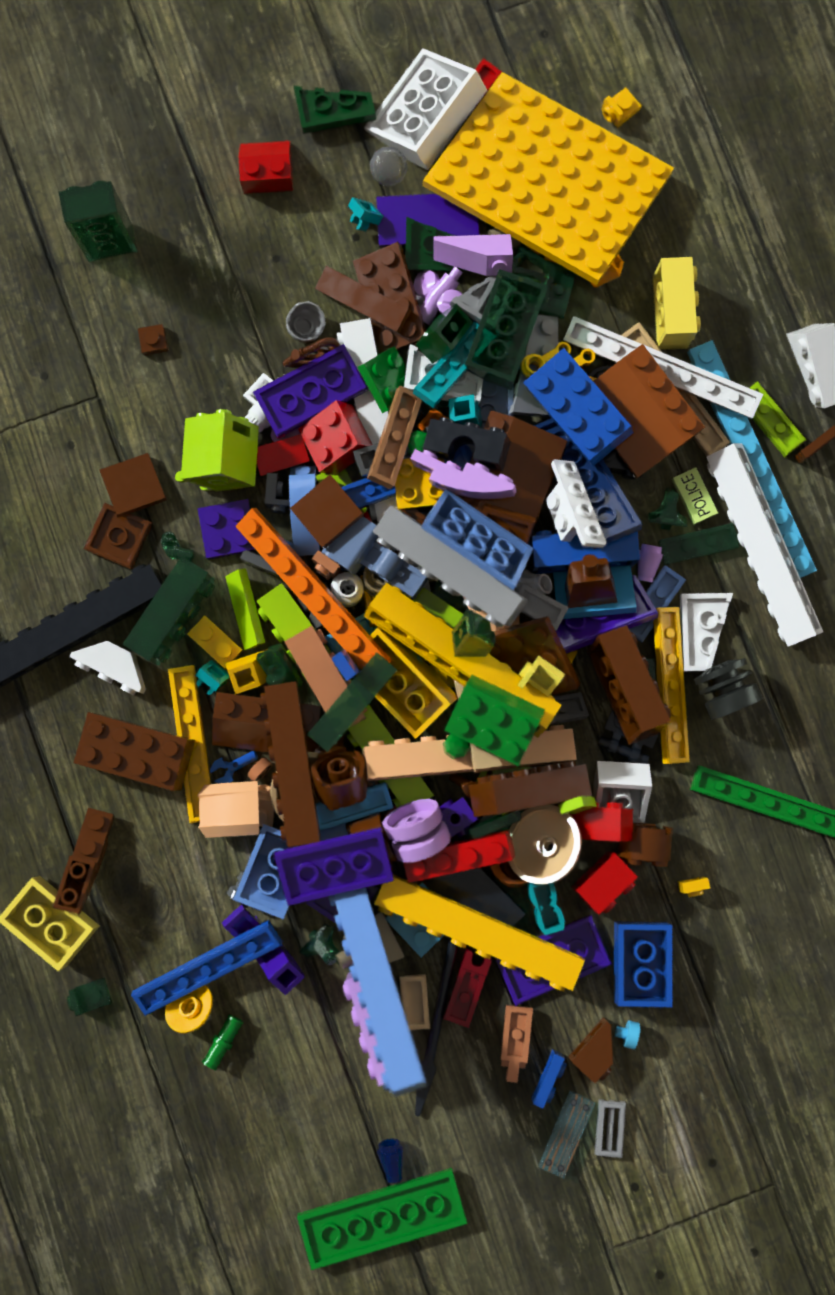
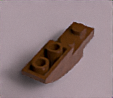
[53,808,115,915]

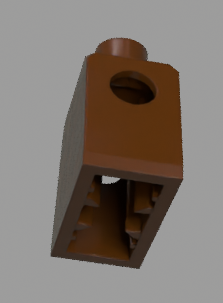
[565,554,617,608]

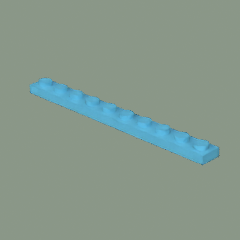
[687,340,817,578]

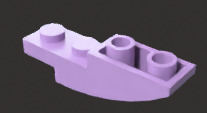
[410,449,517,499]

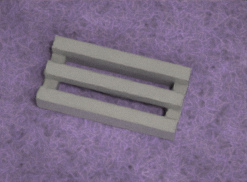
[595,1099,626,1158]

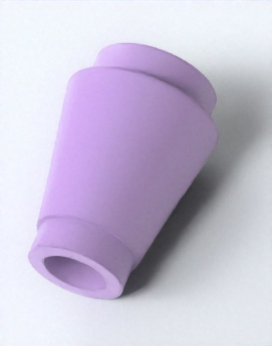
[638,544,664,583]

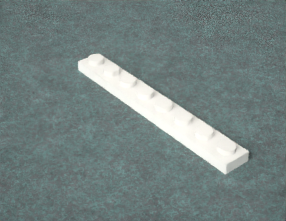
[563,316,763,419]

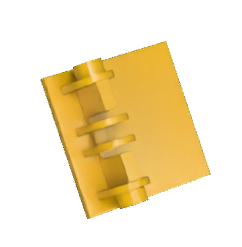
[395,458,445,509]

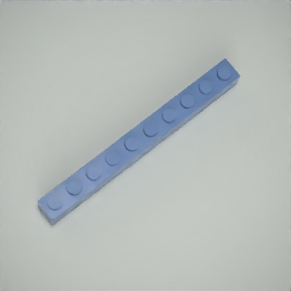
[320,823,427,1097]

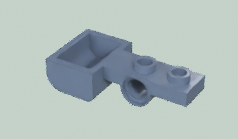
[321,517,429,600]

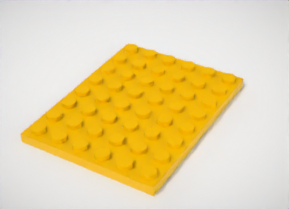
[423,72,674,286]

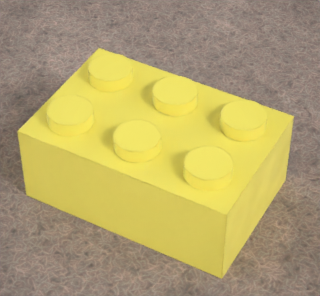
[653,257,701,350]
[0,876,100,971]

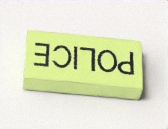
[672,468,718,525]

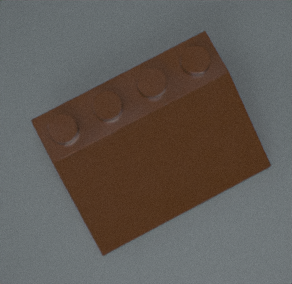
[456,410,568,535]

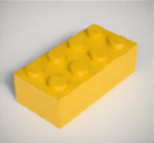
[352,627,458,739]

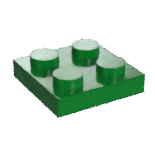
[358,346,406,413]

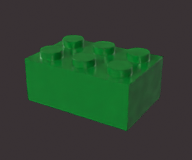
[445,674,545,766]

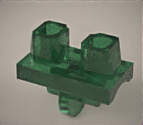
[256,644,303,687]

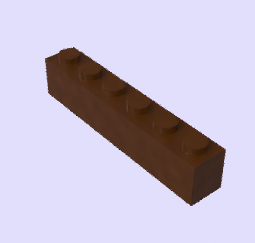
[261,682,321,847]

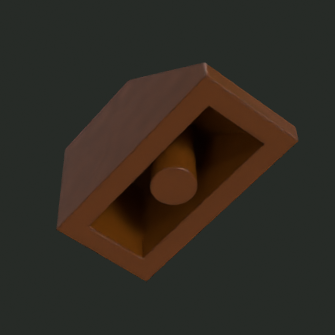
[568,1017,613,1083]

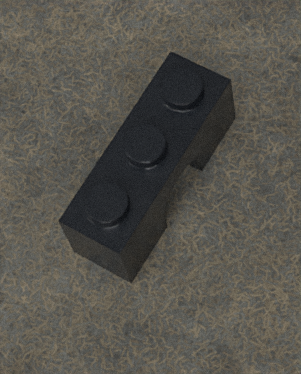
[423,417,511,472]

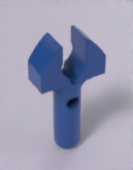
[210,751,258,784]

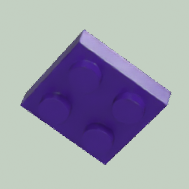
[197,499,257,560]

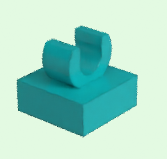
[348,197,383,232]
[195,660,230,695]

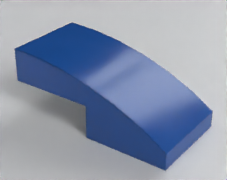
[332,649,361,681]

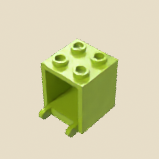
[175,409,259,492]

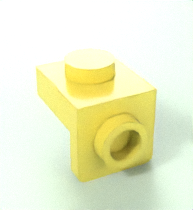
[518,656,565,697]

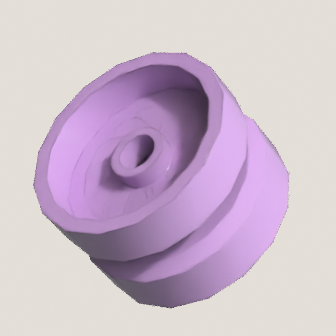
[383,799,451,862]

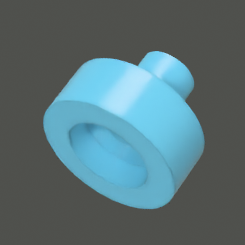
[614,1020,640,1049]

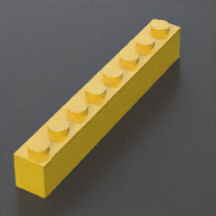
[364,583,561,738]
[374,874,585,992]

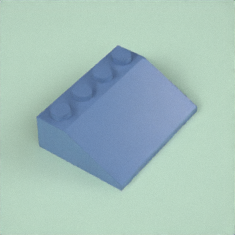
[422,489,533,590]

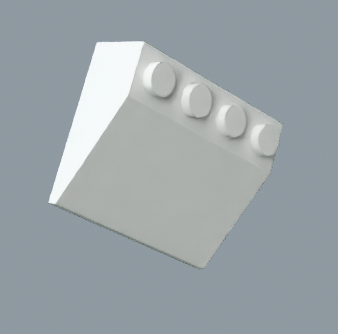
[364,49,487,170]

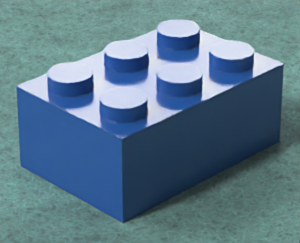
[614,921,672,1007]

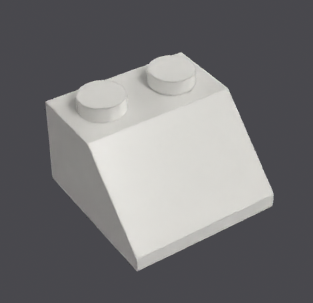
[593,761,652,823]

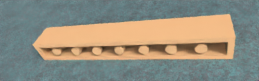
[362,725,577,781]

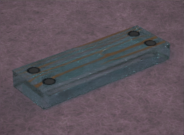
[539,1090,595,1179]

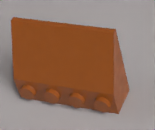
[593,344,705,479]

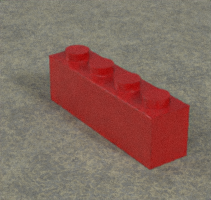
[403,830,516,883]

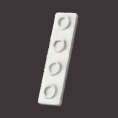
[546,459,607,548]

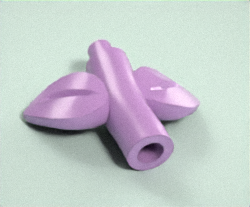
[414,266,463,325]

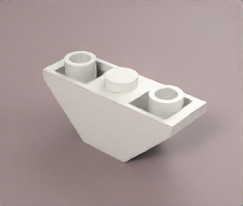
[70,641,146,695]

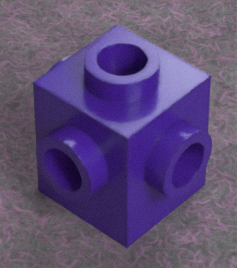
[439,797,478,838]

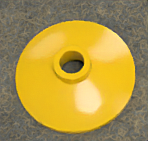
[165,985,213,1034]

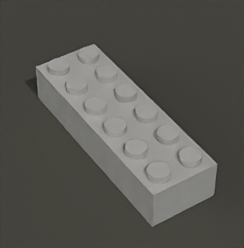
[373,505,529,627]

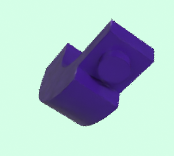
[222,904,305,995]

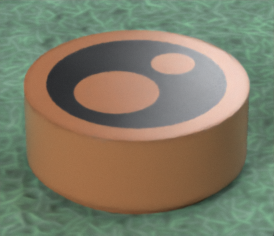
[248,757,273,782]

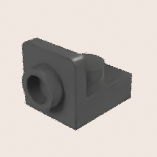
[265,473,290,514]

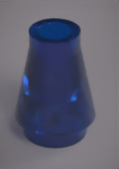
[377,1139,403,1183]

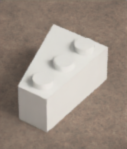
[786,323,835,408]

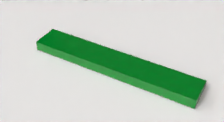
[690,765,835,838]

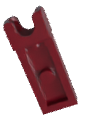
[443,948,492,1028]

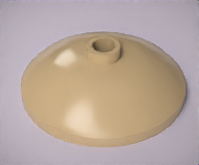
[508,804,581,885]

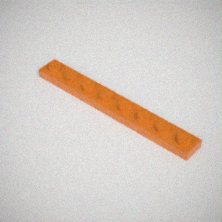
[235,508,393,680]

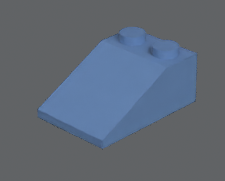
[233,824,307,919]

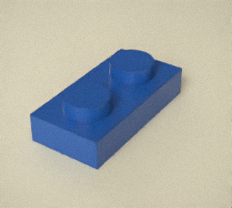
[531,1049,566,1108]

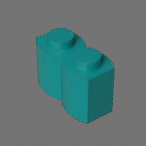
[527,883,565,935]

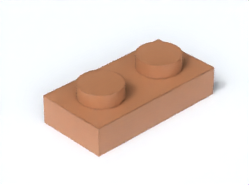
[312,550,342,581]

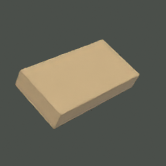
[399,974,430,1030]

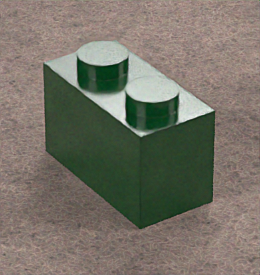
[415,303,473,364]

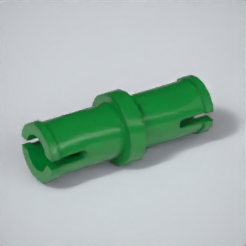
[202,1014,244,1070]

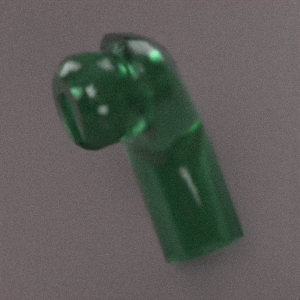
[161,532,194,563]

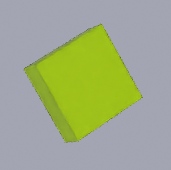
[559,796,597,814]

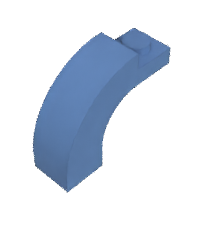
[289,465,320,556]

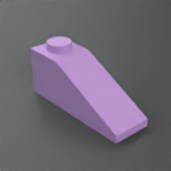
[434,234,513,276]

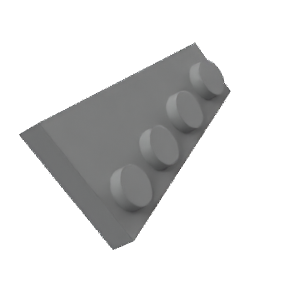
[509,314,558,418]

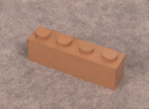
[284,626,368,734]

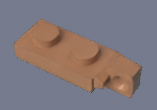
[500,1005,533,1083]

